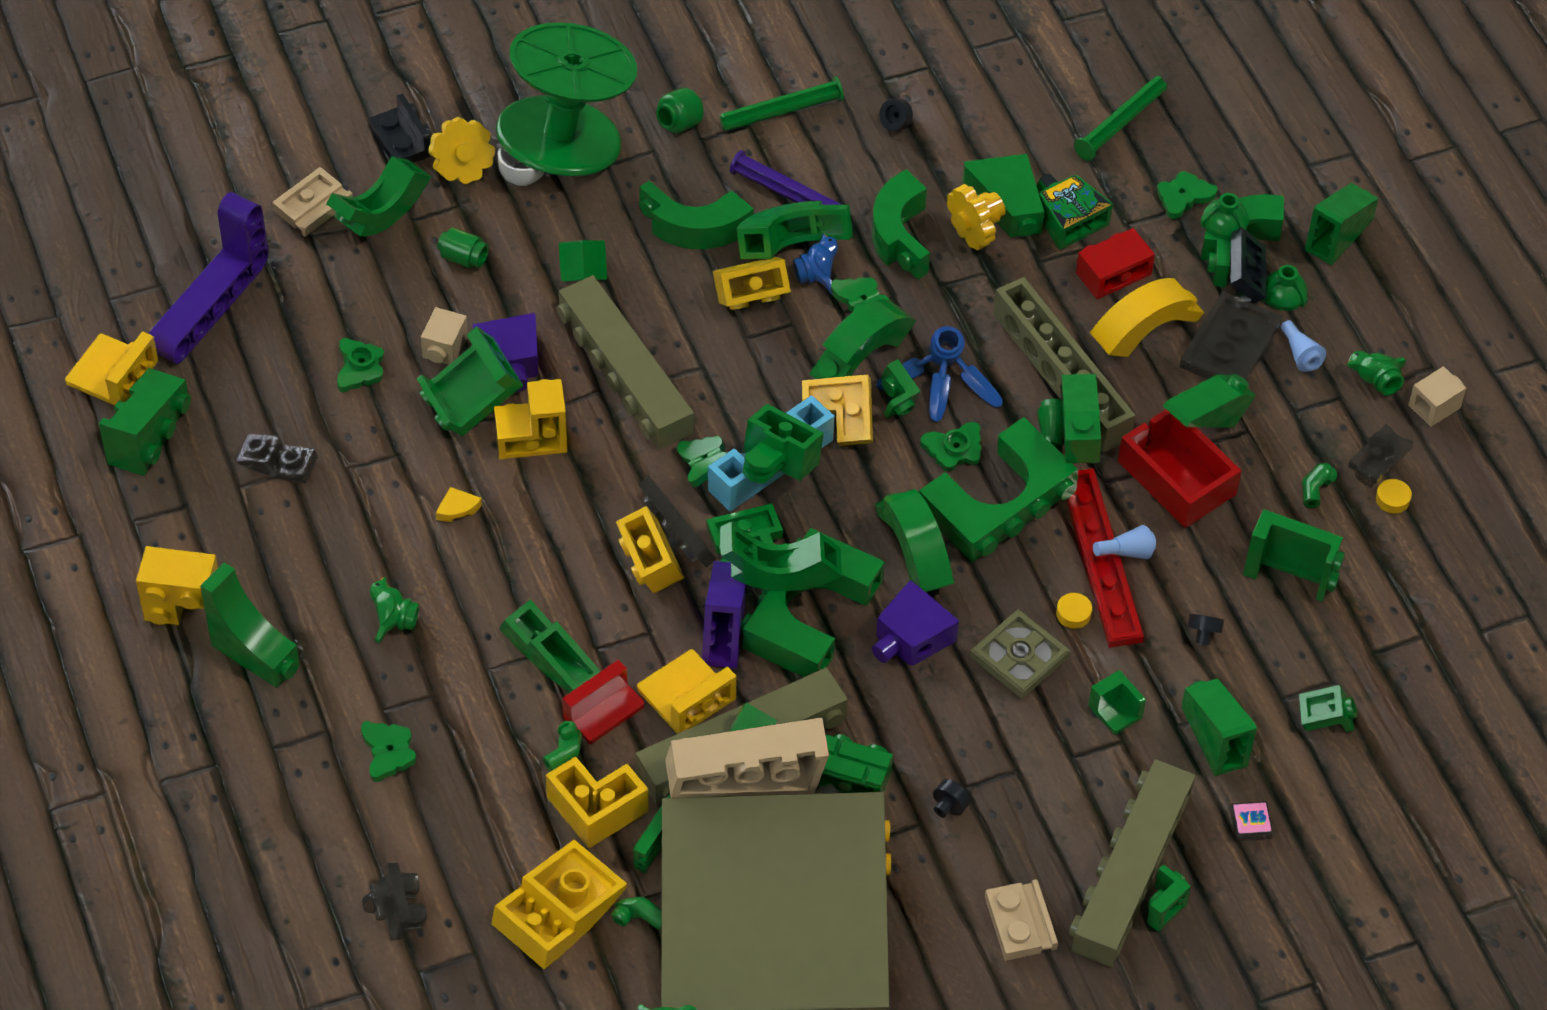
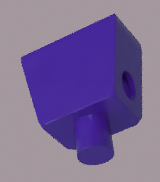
[472,313,538,392]
[872,580,959,666]

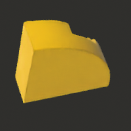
[436,487,482,522]

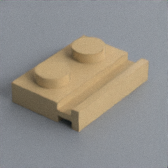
[272,167,353,237]
[985,879,1058,961]

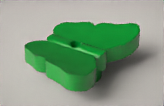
[1157,171,1218,219]
[831,277,890,313]
[337,338,384,393]
[920,422,981,471]
[677,436,727,488]
[361,721,416,782]

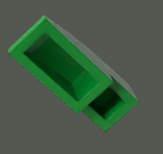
[500,599,601,693]

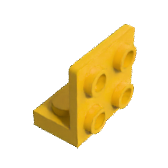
[65,331,158,405]
[637,649,737,734]

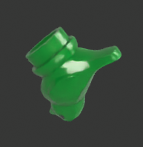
[1347,350,1406,396]
[369,577,420,644]

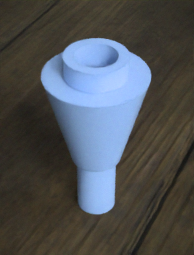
[1280,320,1326,372]
[1093,525,1156,559]

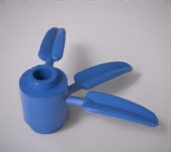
[876,326,1003,422]

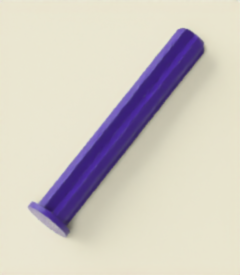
[729,150,842,205]

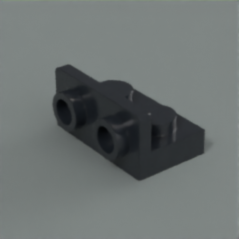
[368,93,432,163]
[1230,227,1266,310]

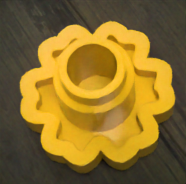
[428,117,495,184]
[947,184,1005,250]

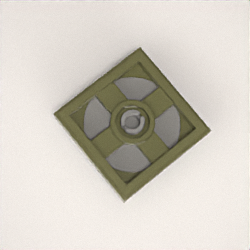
[970,609,1071,699]

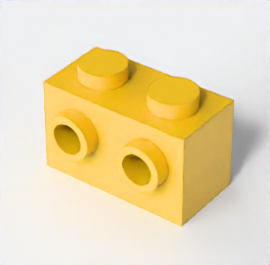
[712,257,791,310]
[616,506,684,594]

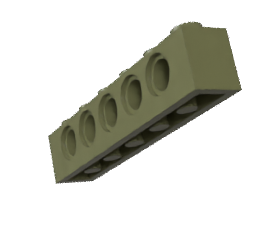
[993,277,1135,453]

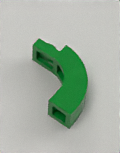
[326,156,432,237]
[872,169,930,280]
[639,180,754,249]
[1200,194,1284,287]
[737,201,853,259]
[809,299,917,379]
[875,489,954,592]
[719,522,842,591]

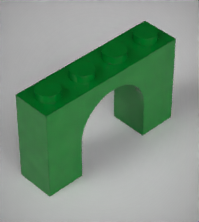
[919,417,1078,563]
[741,528,885,677]

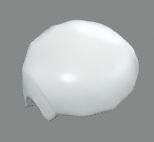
[498,148,545,186]

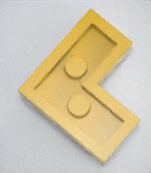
[802,374,873,446]

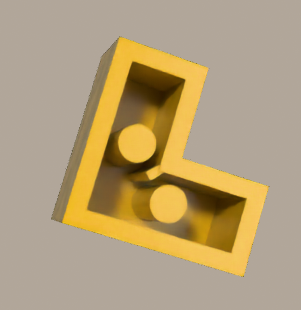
[494,379,567,459]
[136,546,218,625]
[546,757,649,849]

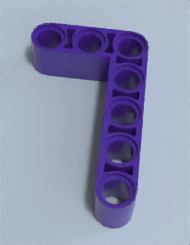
[149,192,269,364]

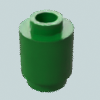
[437,227,489,269]

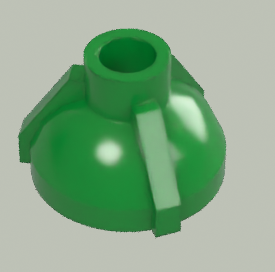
[1200,193,1249,239]
[1261,265,1308,311]

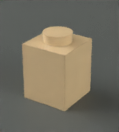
[421,307,468,365]
[1408,366,1466,427]

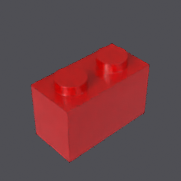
[1076,228,1155,300]

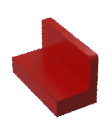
[562,660,644,744]

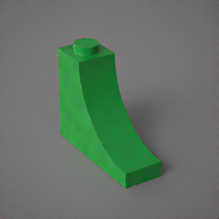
[200,562,300,688]

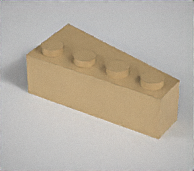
[665,718,829,798]

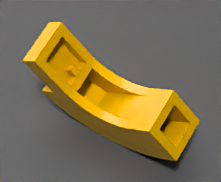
[1090,278,1205,357]

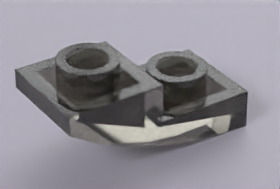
[237,434,318,483]

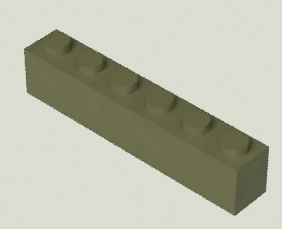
[556,275,694,450]
[635,667,848,805]
[1069,759,1196,968]

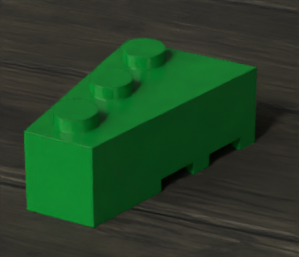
[99,368,191,476]

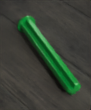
[719,76,844,131]
[1074,76,1168,161]

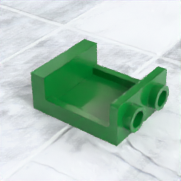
[417,326,523,436]
[1243,509,1345,602]

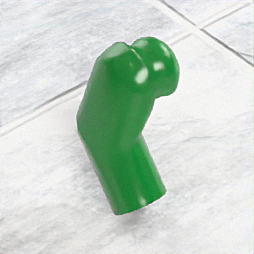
[1302,463,1337,509]
[542,721,582,772]
[611,897,662,930]

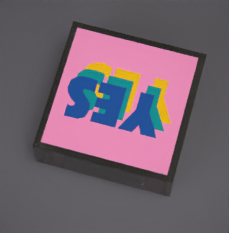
[1230,801,1273,841]

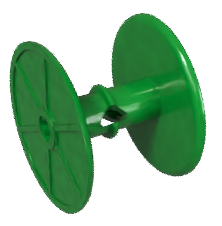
[496,22,637,176]

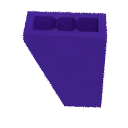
[702,561,747,668]

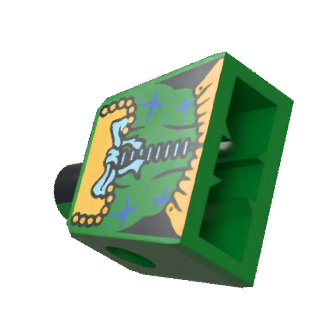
[1037,174,1113,250]

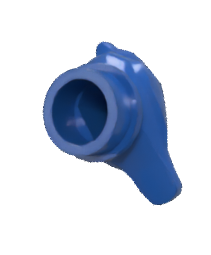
[792,234,838,295]

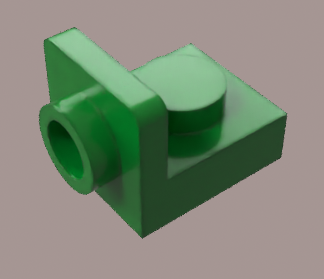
[880,359,921,419]
[1299,685,1357,733]
[1147,865,1191,932]

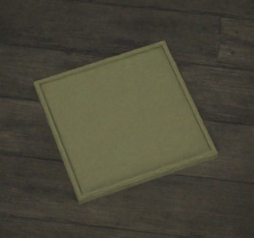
[661,792,890,1010]

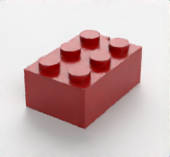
[1118,409,1242,528]

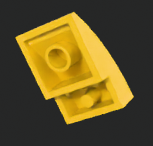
[491,839,627,969]

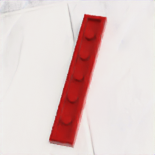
[1066,468,1144,648]

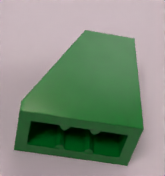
[962,154,1044,237]
[1305,183,1379,266]
[1181,678,1257,776]

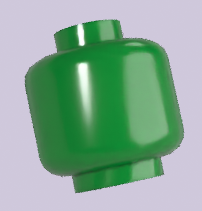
[656,88,704,133]

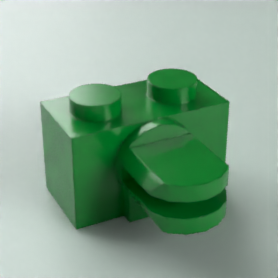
[743,404,824,483]

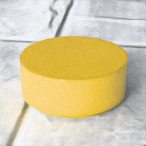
[1376,479,1412,514]
[1056,593,1092,629]

